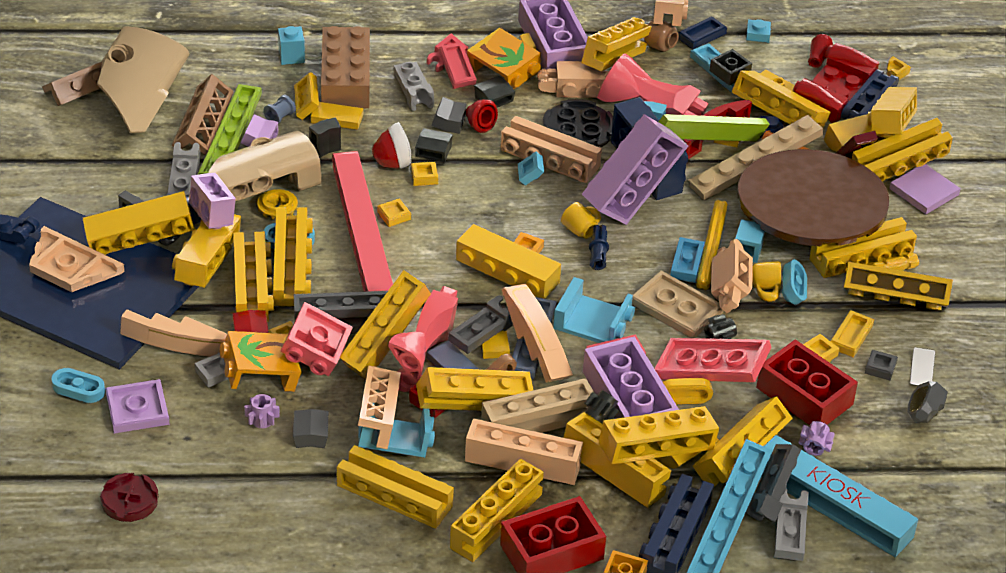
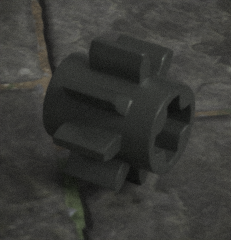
[704,314,737,339]
[585,390,619,424]

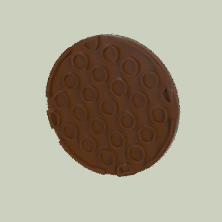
[737,149,889,246]

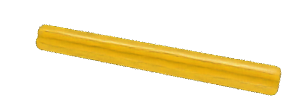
[696,200,728,290]

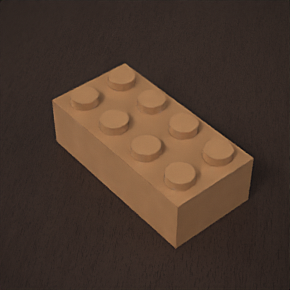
[321,26,370,108]

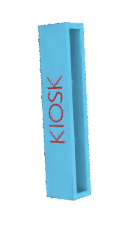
[761,435,918,558]

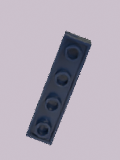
[639,474,714,573]

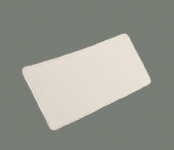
[910,347,935,385]

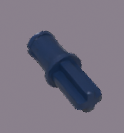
[589,224,609,270]

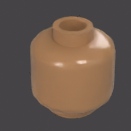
[644,19,679,52]

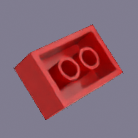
[756,339,858,425]
[500,496,607,573]

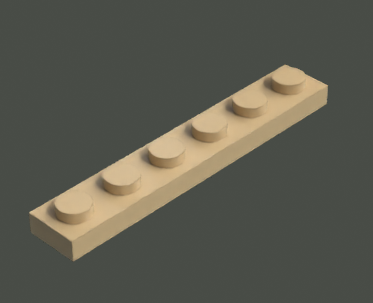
[689,115,823,200]

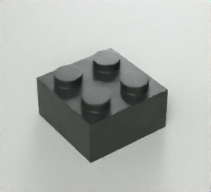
[709,49,752,86]

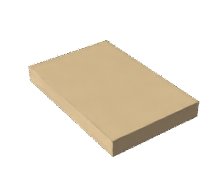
[632,271,724,338]

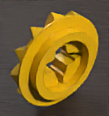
[257,189,298,220]

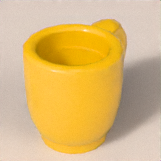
[561,202,601,239]
[752,262,781,302]

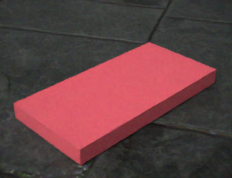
[654,338,772,382]

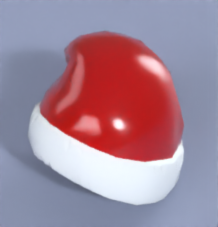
[372,122,411,169]

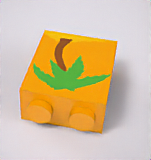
[467,28,541,89]
[220,331,301,392]

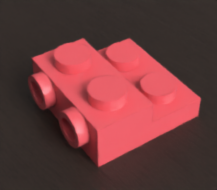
[280,302,353,376]

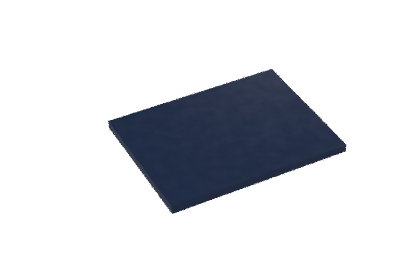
[0,197,199,370]

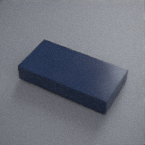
[678,16,727,50]

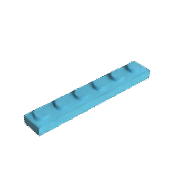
[687,439,772,573]

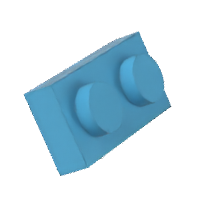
[670,237,705,283]

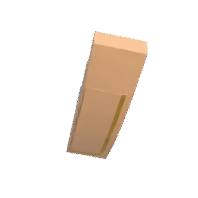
[502,284,573,383]
[120,310,227,357]

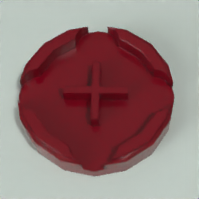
[100,473,159,522]

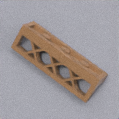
[42,57,118,106]
[172,74,234,155]

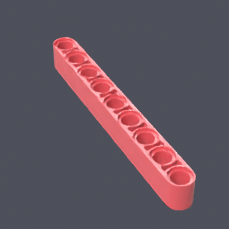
[332,151,393,292]

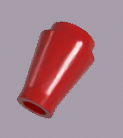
[808,34,833,68]

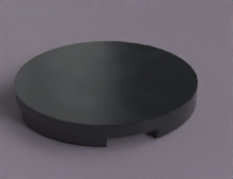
[543,99,613,148]

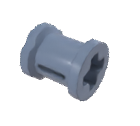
[263,95,296,124]

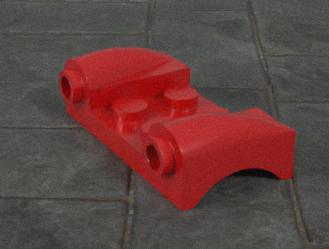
[793,43,879,123]

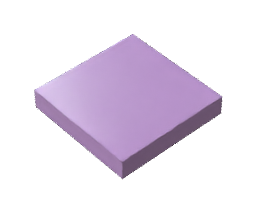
[890,164,961,214]
[105,379,170,434]

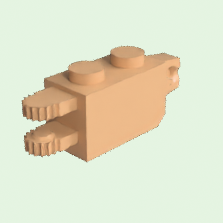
[537,61,609,98]
[711,239,753,313]

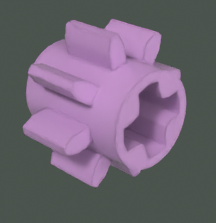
[244,394,280,428]
[799,421,835,456]

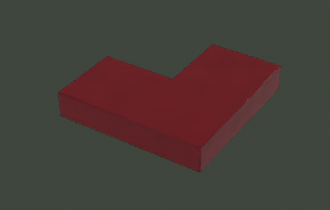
[835,131,888,159]

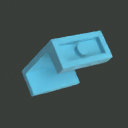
[553,277,635,343]
[358,403,435,457]

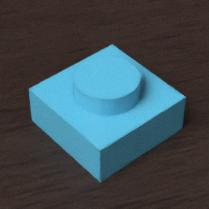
[746,19,771,43]
[518,151,544,186]

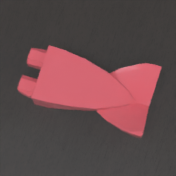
[597,53,709,116]
[388,286,458,392]

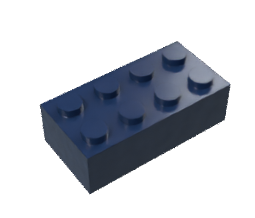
[611,97,688,200]

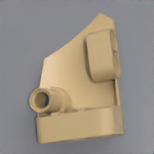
[97,26,190,133]
[208,131,321,201]

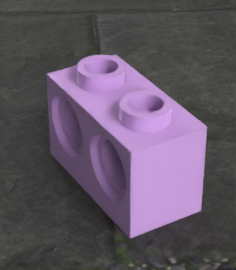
[189,173,236,229]

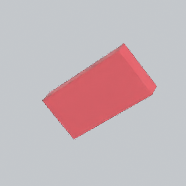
[439,42,477,89]

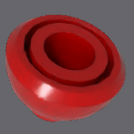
[466,99,498,133]

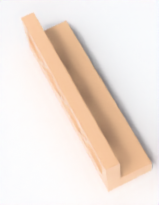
[358,366,401,449]

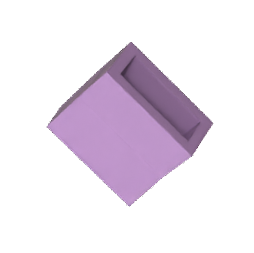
[241,114,278,147]

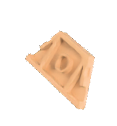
[29,226,124,292]

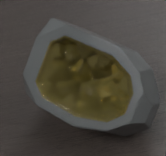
[908,381,948,423]

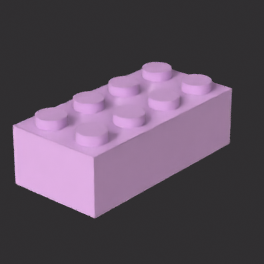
[518,0,588,70]
[582,114,688,225]
[583,336,679,419]

